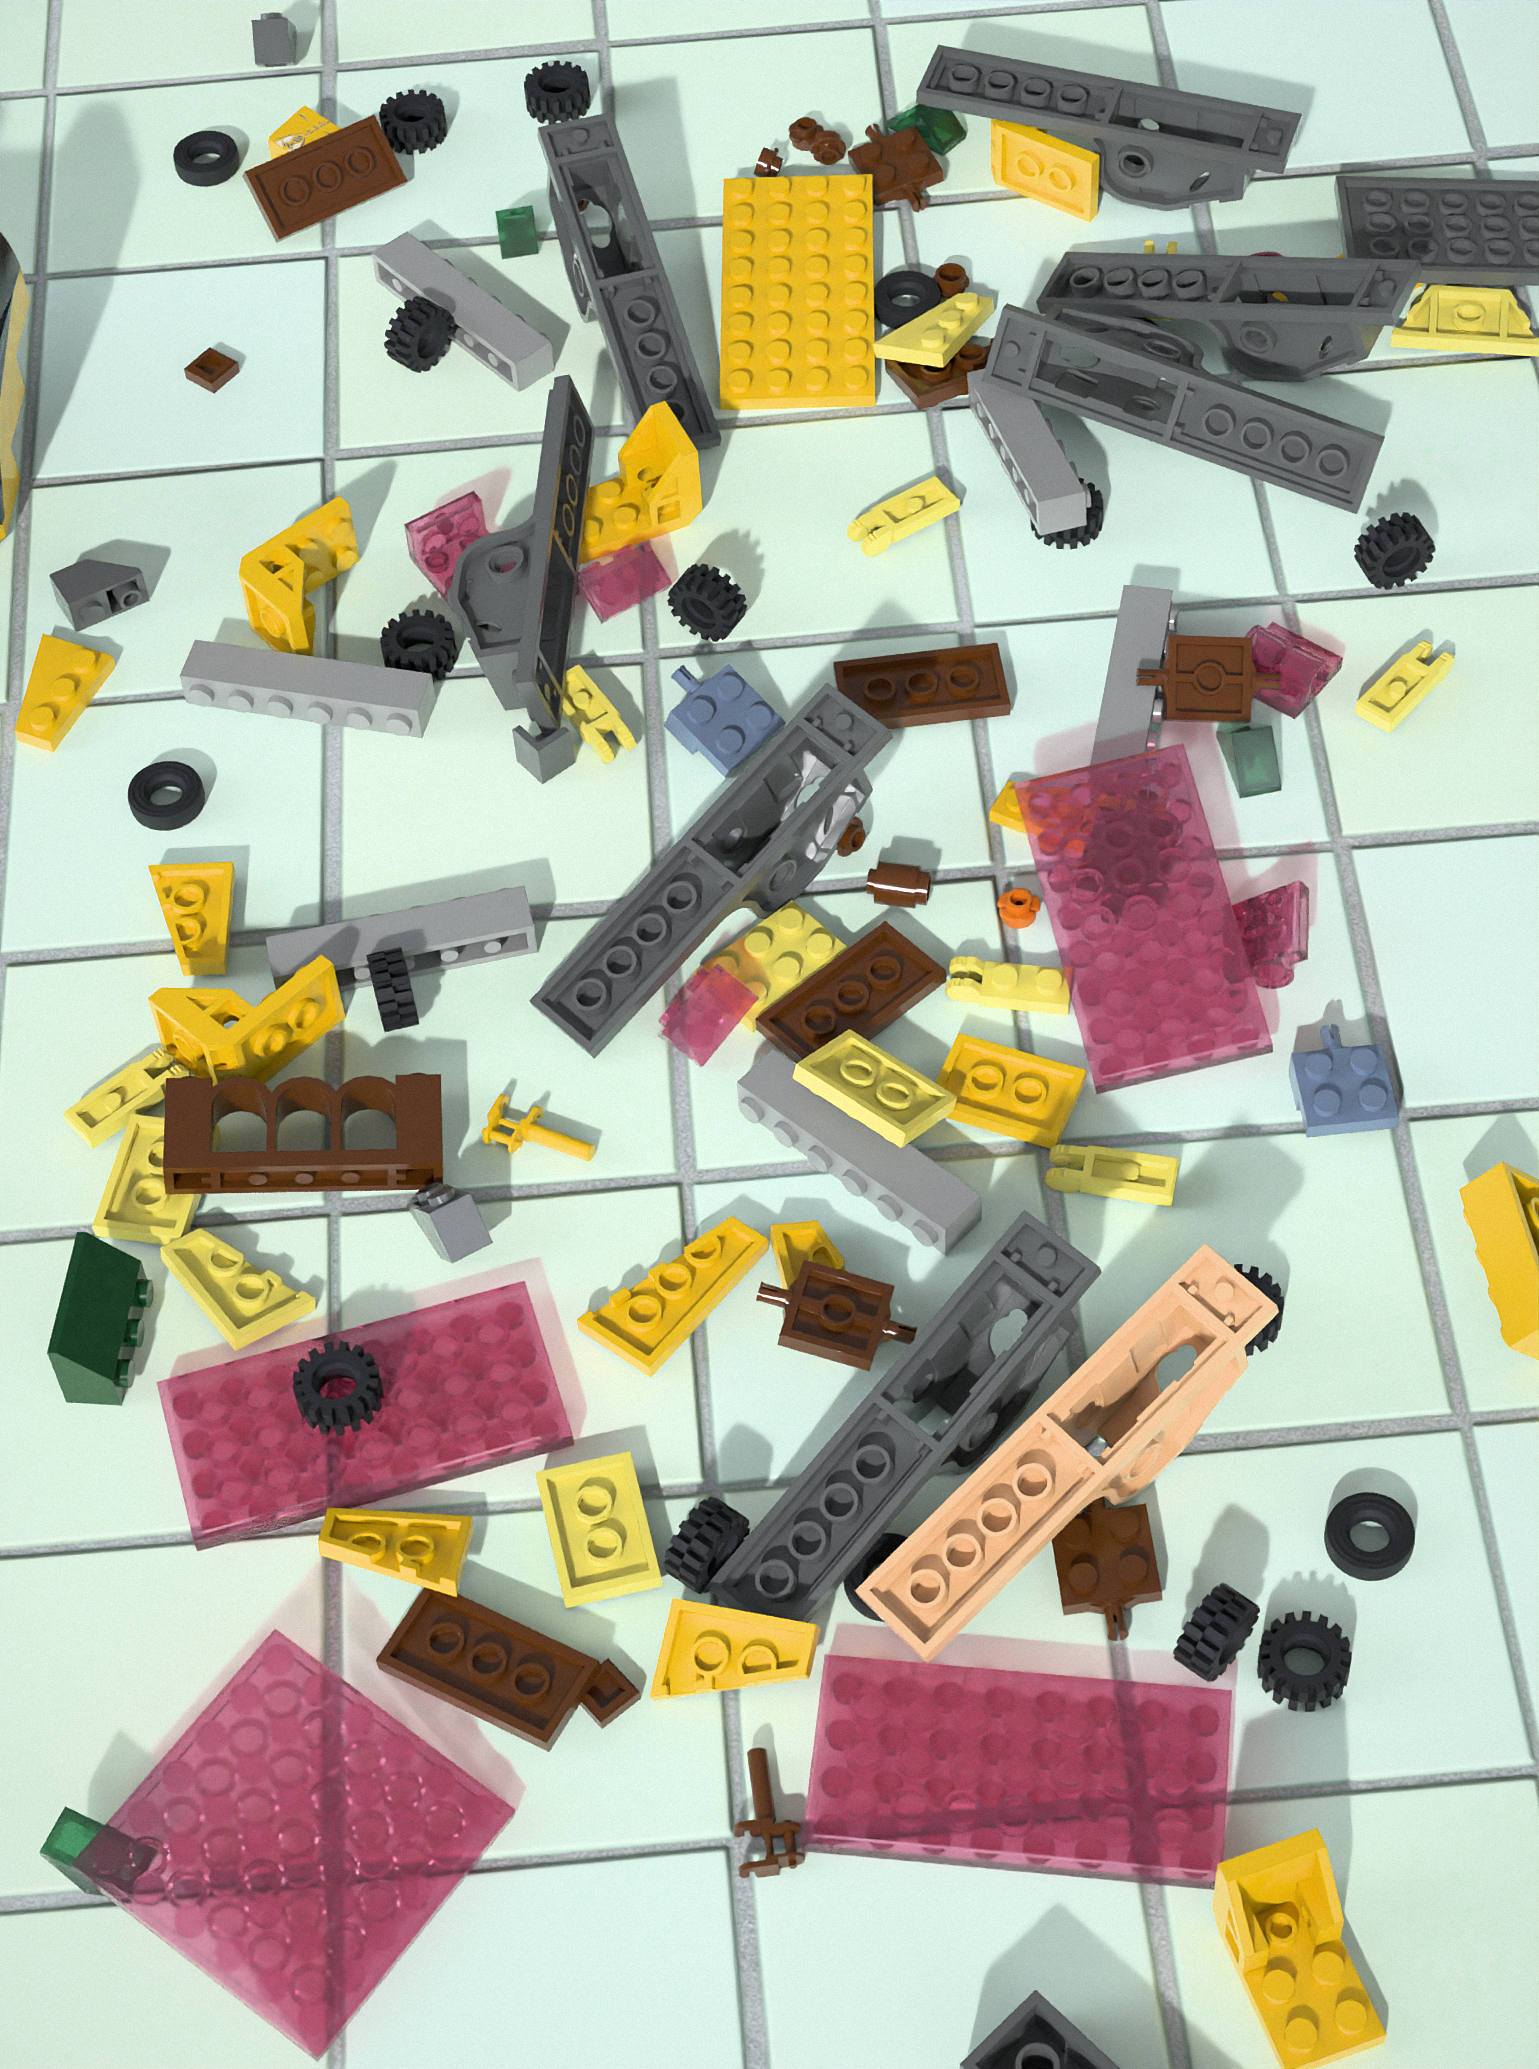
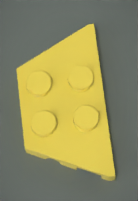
[1390,285,1539,357]

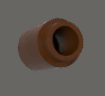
[866,861,931,909]

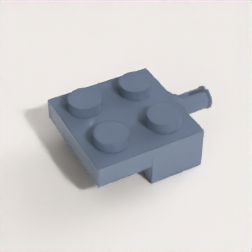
[664,664,786,777]
[1288,1024,1400,1138]

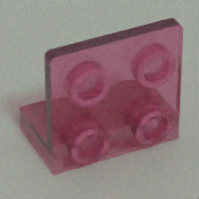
[404,491,516,603]

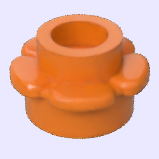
[997,888,1041,929]

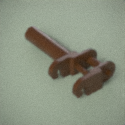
[733,1747,805,1878]

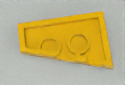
[15,634,116,752]
[318,1508,474,1597]

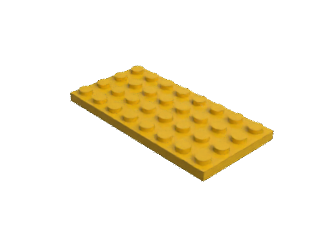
[719,174,876,410]

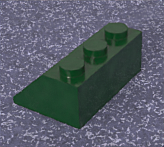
[47,1232,154,1406]

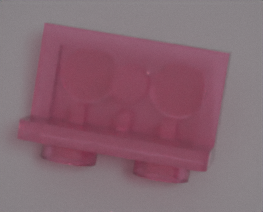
[576,542,673,624]
[657,964,759,1068]

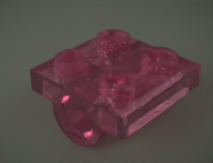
[1245,622,1343,719]
[1222,880,1309,989]

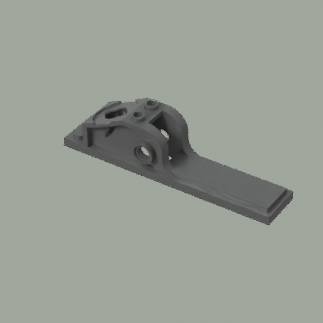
[916,44,1302,211]
[537,112,721,451]
[1036,252,1422,382]
[982,303,1385,514]
[447,374,596,737]
[529,682,893,1059]
[706,1210,1102,1623]

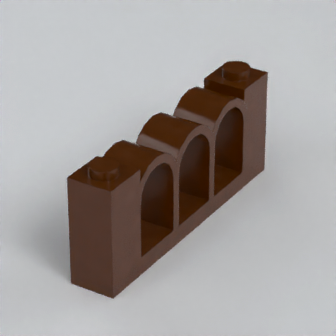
[163,1073,443,1194]

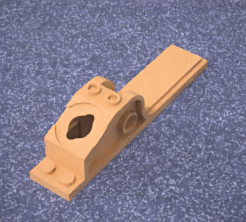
[855,1244,1279,1664]

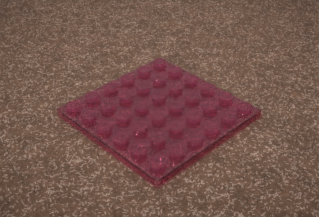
[71,1628,516,2062]

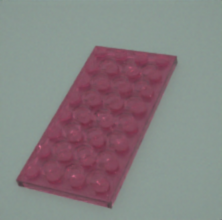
[1014,743,1273,1094]
[157,1280,575,1552]
[801,1654,1232,1890]

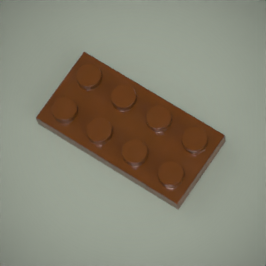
[242,115,408,243]
[833,642,1010,729]
[755,921,947,1064]
[376,1587,601,1752]

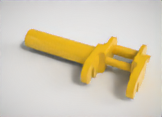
[481,1093,595,1162]

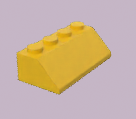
[1459,1162,1539,1360]

